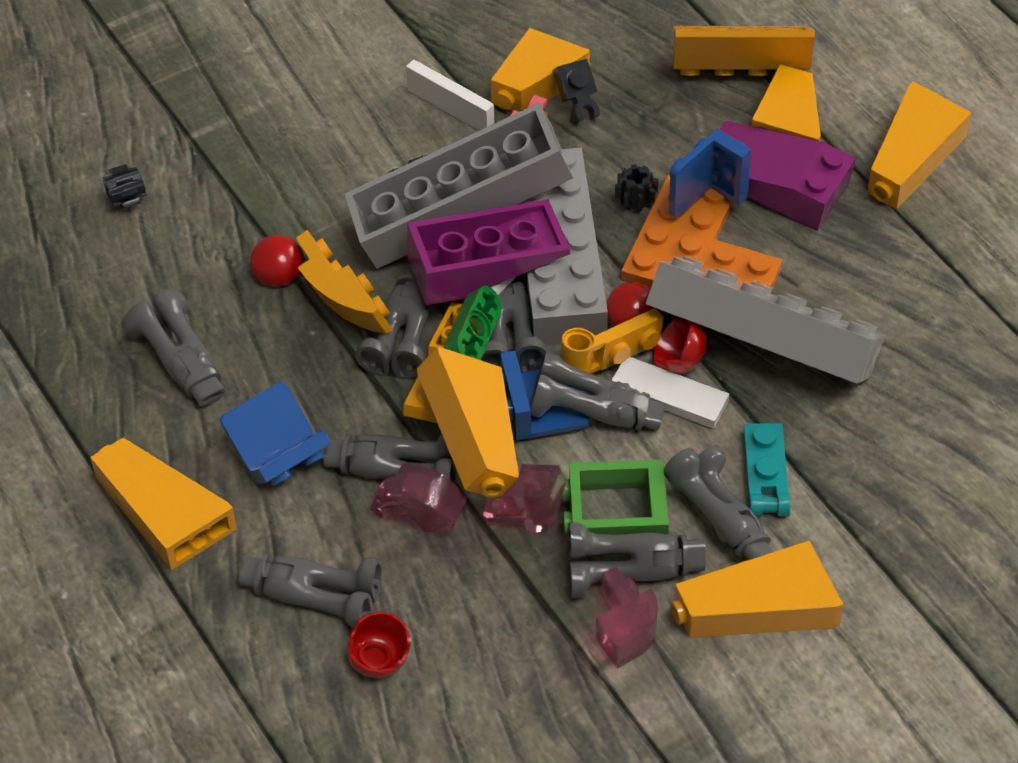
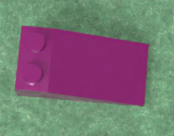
[719,121,856,231]
[406,199,570,305]

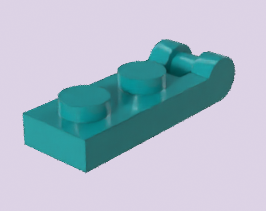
[743,423,790,517]

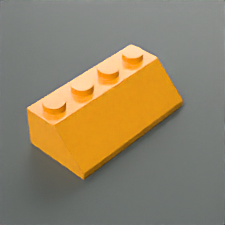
[673,26,815,76]

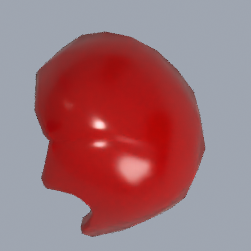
[250,234,306,288]
[606,282,661,328]
[653,319,707,374]
[346,611,411,679]

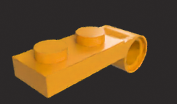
[559,308,664,374]

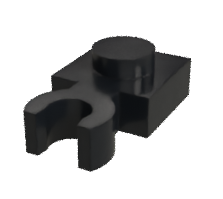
[552,59,600,124]

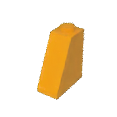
[491,28,590,112]
[751,64,821,142]

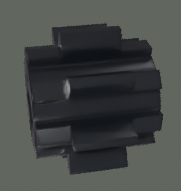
[102,164,147,209]
[615,164,659,212]

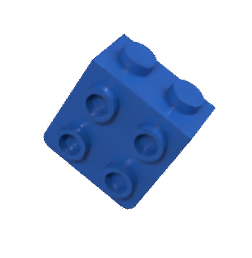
[668,128,751,218]
[500,351,590,440]
[220,382,332,486]

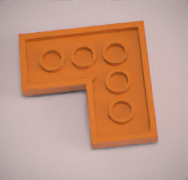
[621,174,783,289]

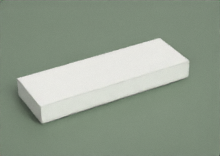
[406,59,495,131]
[612,357,729,429]

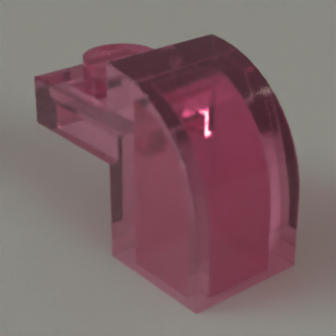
[370,463,468,533]
[483,464,566,533]
[596,566,658,668]

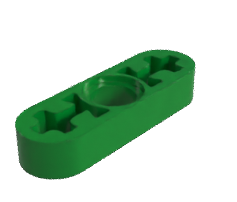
[444,286,502,360]

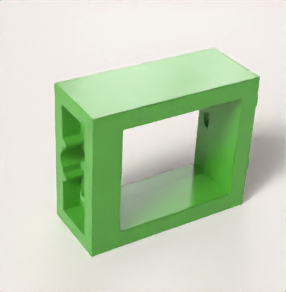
[562,460,669,535]

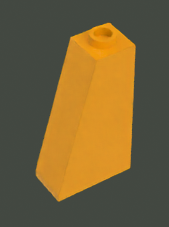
[867,81,972,210]
[417,347,520,499]
[90,438,237,571]
[670,541,844,638]

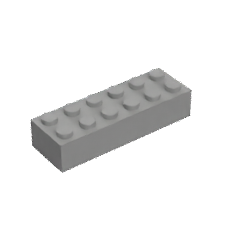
[345,103,573,269]
[519,147,608,345]
[646,256,885,384]

